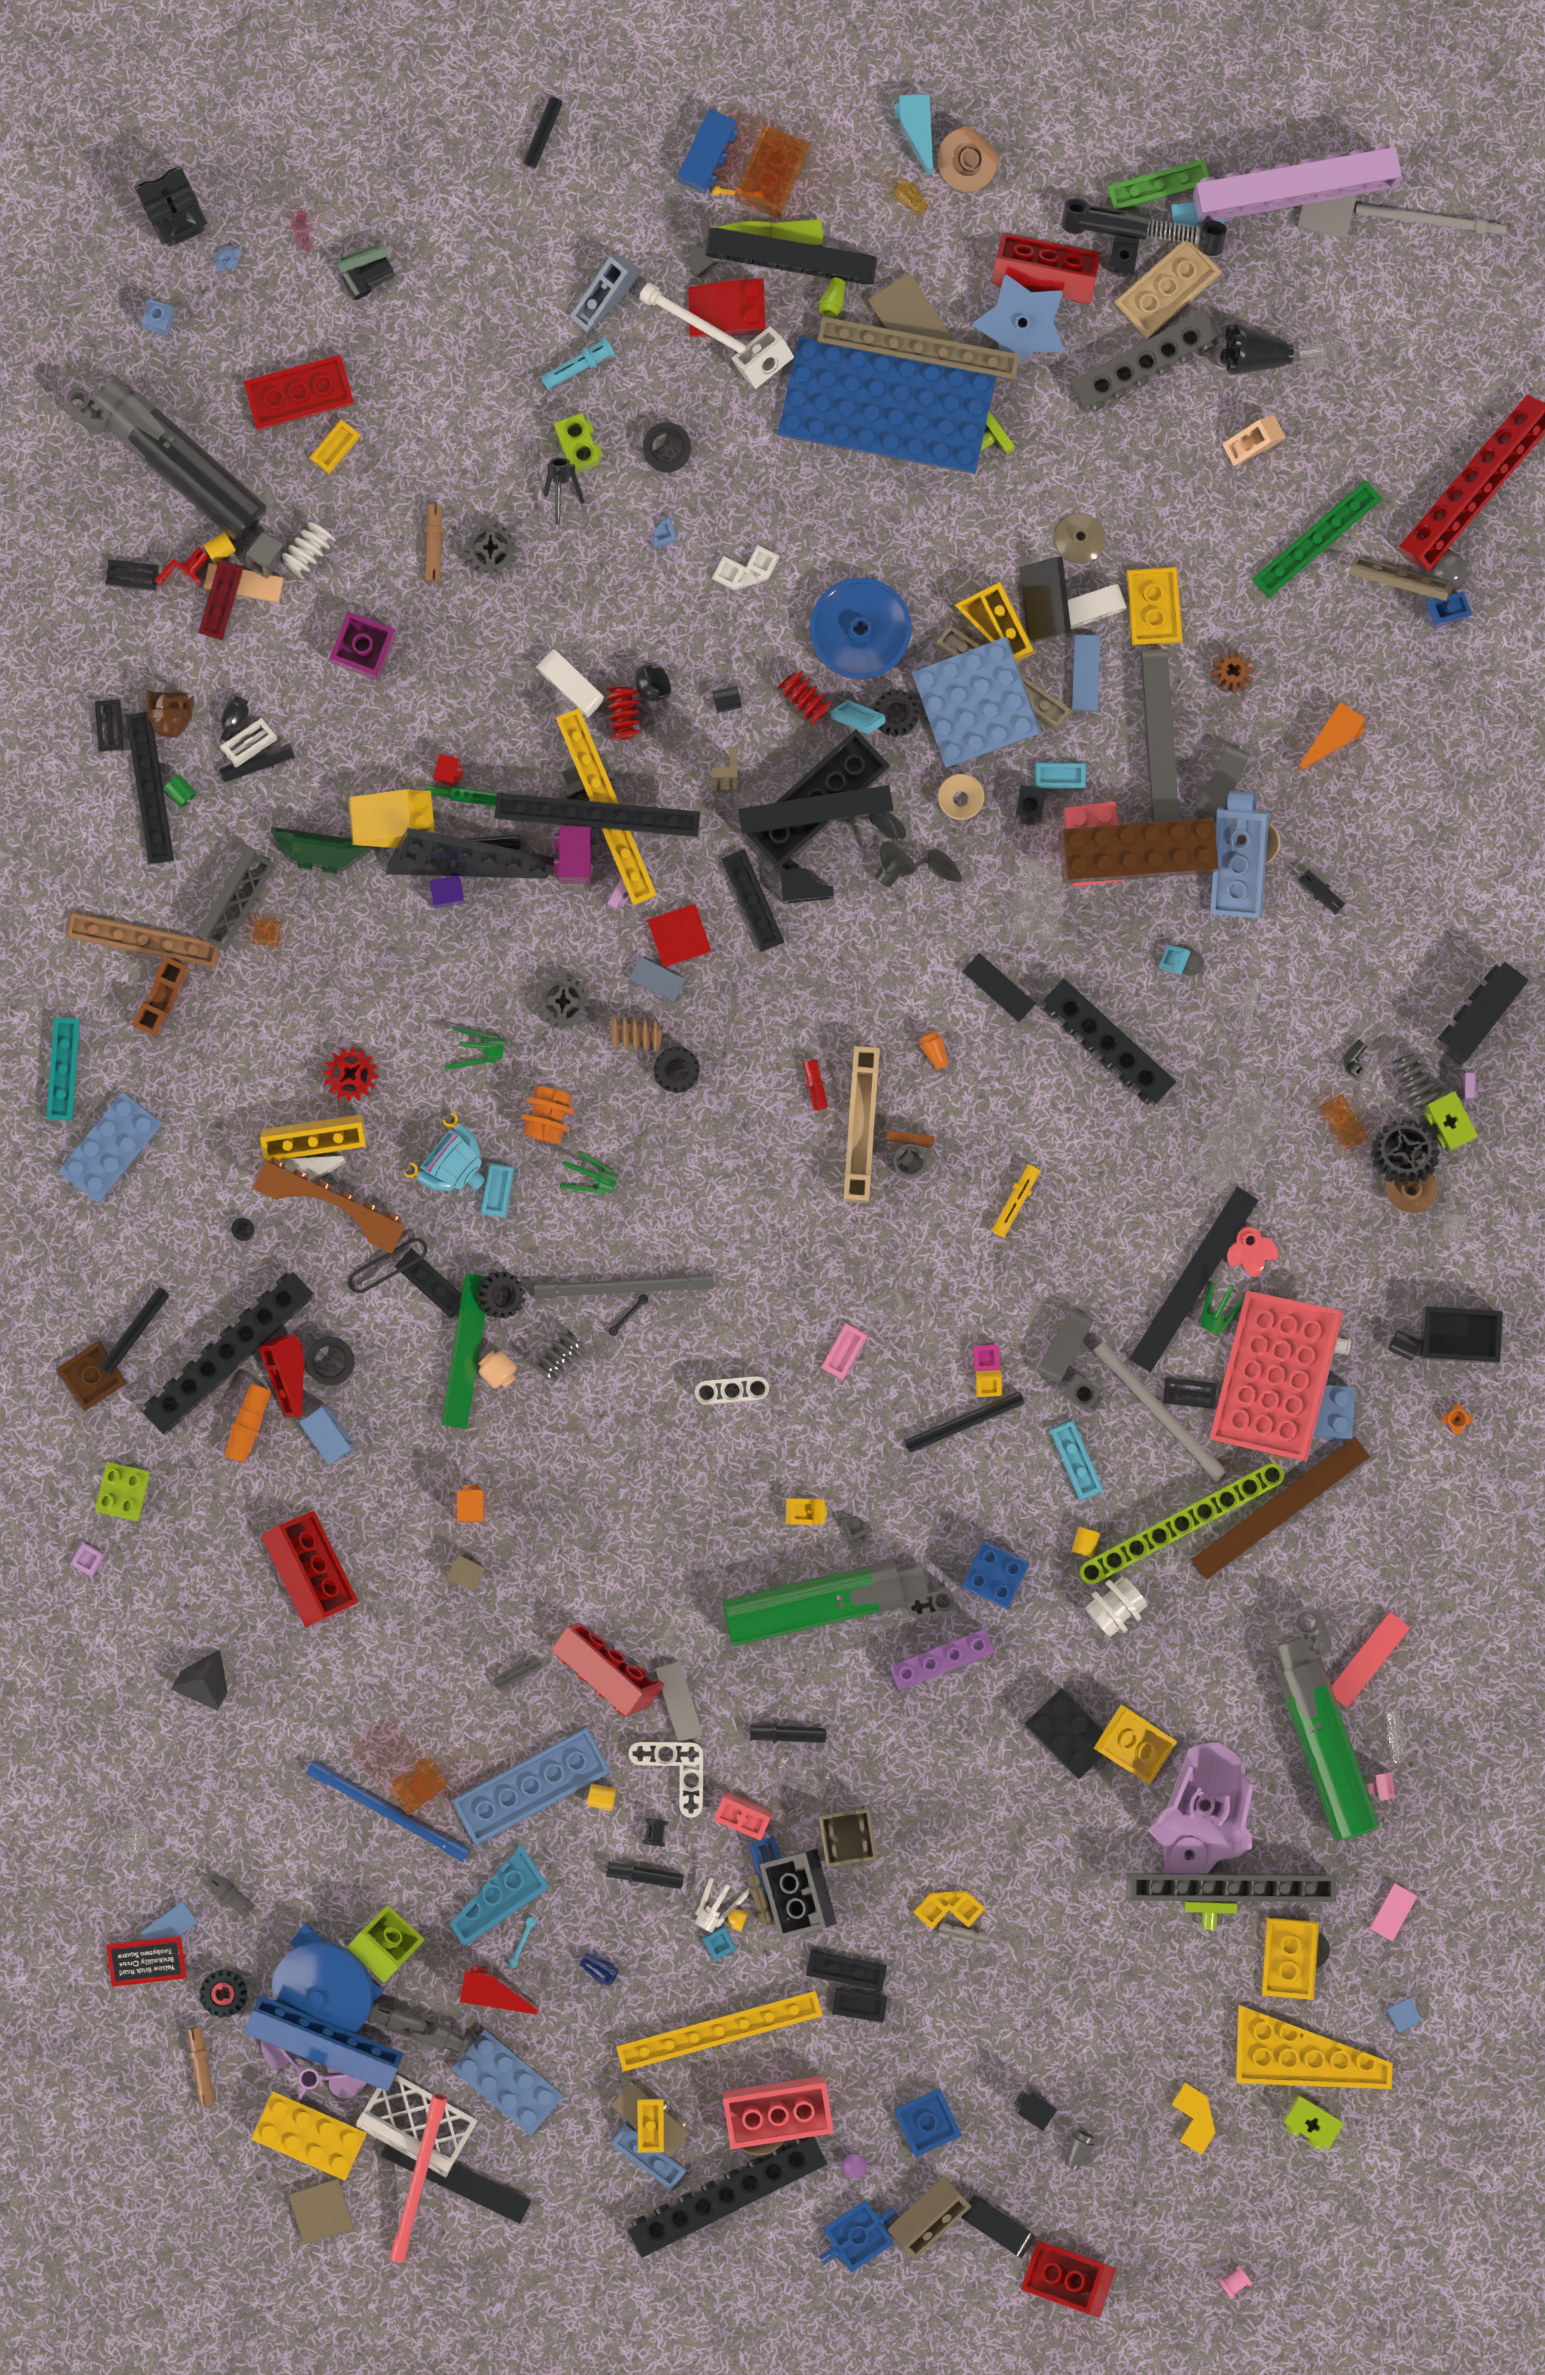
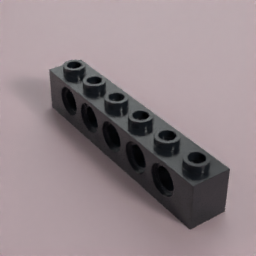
[1042,978,1177,1106]

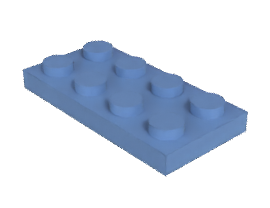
[58,1092,163,1204]
[452,2029,564,2136]

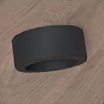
[643,422,691,473]
[305,1337,355,1386]

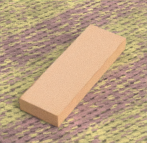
[204,563,284,604]

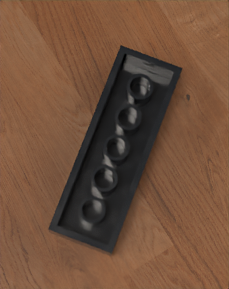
[743,729,891,873]

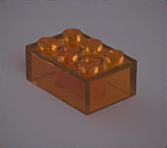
[735,125,810,220]

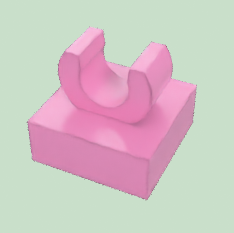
[1366,1772,1395,1801]

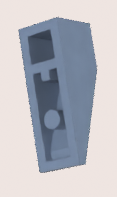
[569,256,641,332]

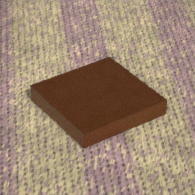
[56,1341,128,1412]

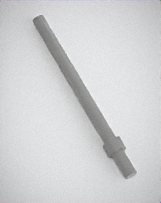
[1356,203,1507,235]

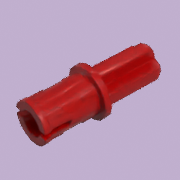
[802,1059,828,1111]

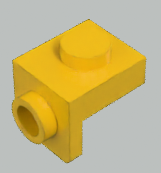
[786,1498,827,1525]

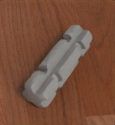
[938,1923,989,1947]

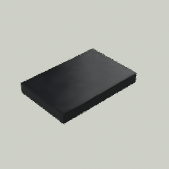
[1019,557,1071,642]

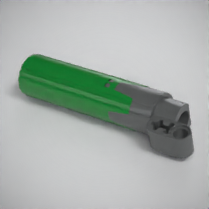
[722,1560,955,1646]
[1275,1609,1380,1842]

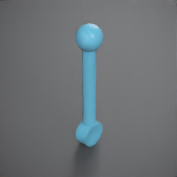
[508,1917,536,1968]

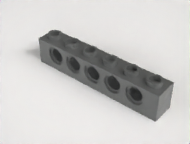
[1070,310,1219,412]

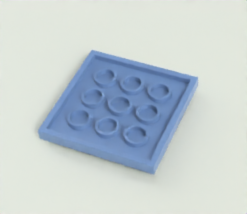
[912,637,1041,768]

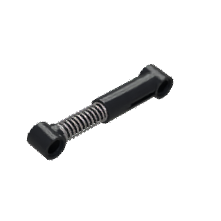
[1061,198,1227,256]

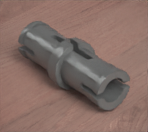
[205,1873,255,1919]

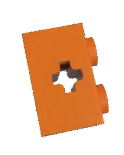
[457,1485,485,1523]

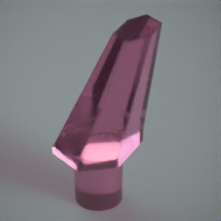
[291,211,310,252]

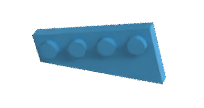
[450,1845,550,1947]

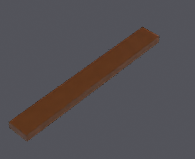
[1191,1436,1370,1580]

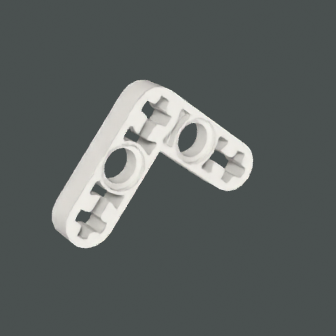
[628,1742,703,1818]

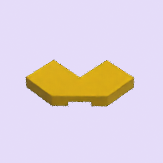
[913,1891,986,1929]
[1171,2082,1216,2155]

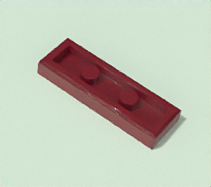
[198,560,245,640]

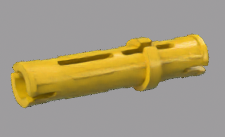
[991,1164,1042,1238]

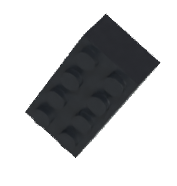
[1437,961,1529,1066]

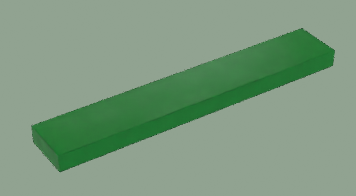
[1252,480,1382,599]
[441,1273,486,1429]

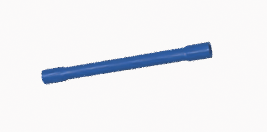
[306,1760,471,1863]

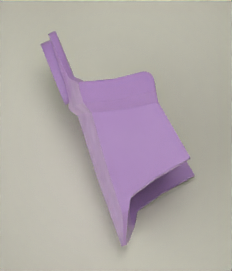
[1148,1742,1254,1873]

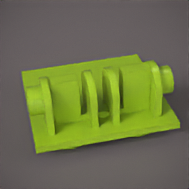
[95,1462,151,1522]

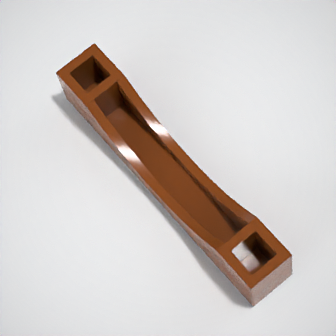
[252,1157,405,1254]

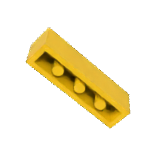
[260,1114,367,1161]

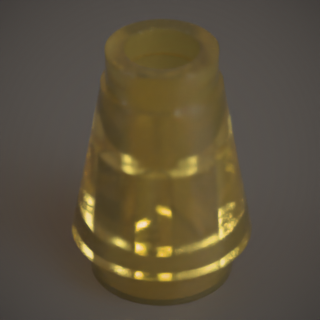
[892,178,929,216]

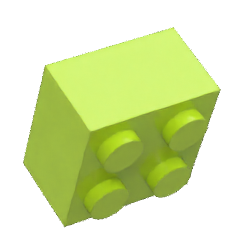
[347,1904,425,1983]

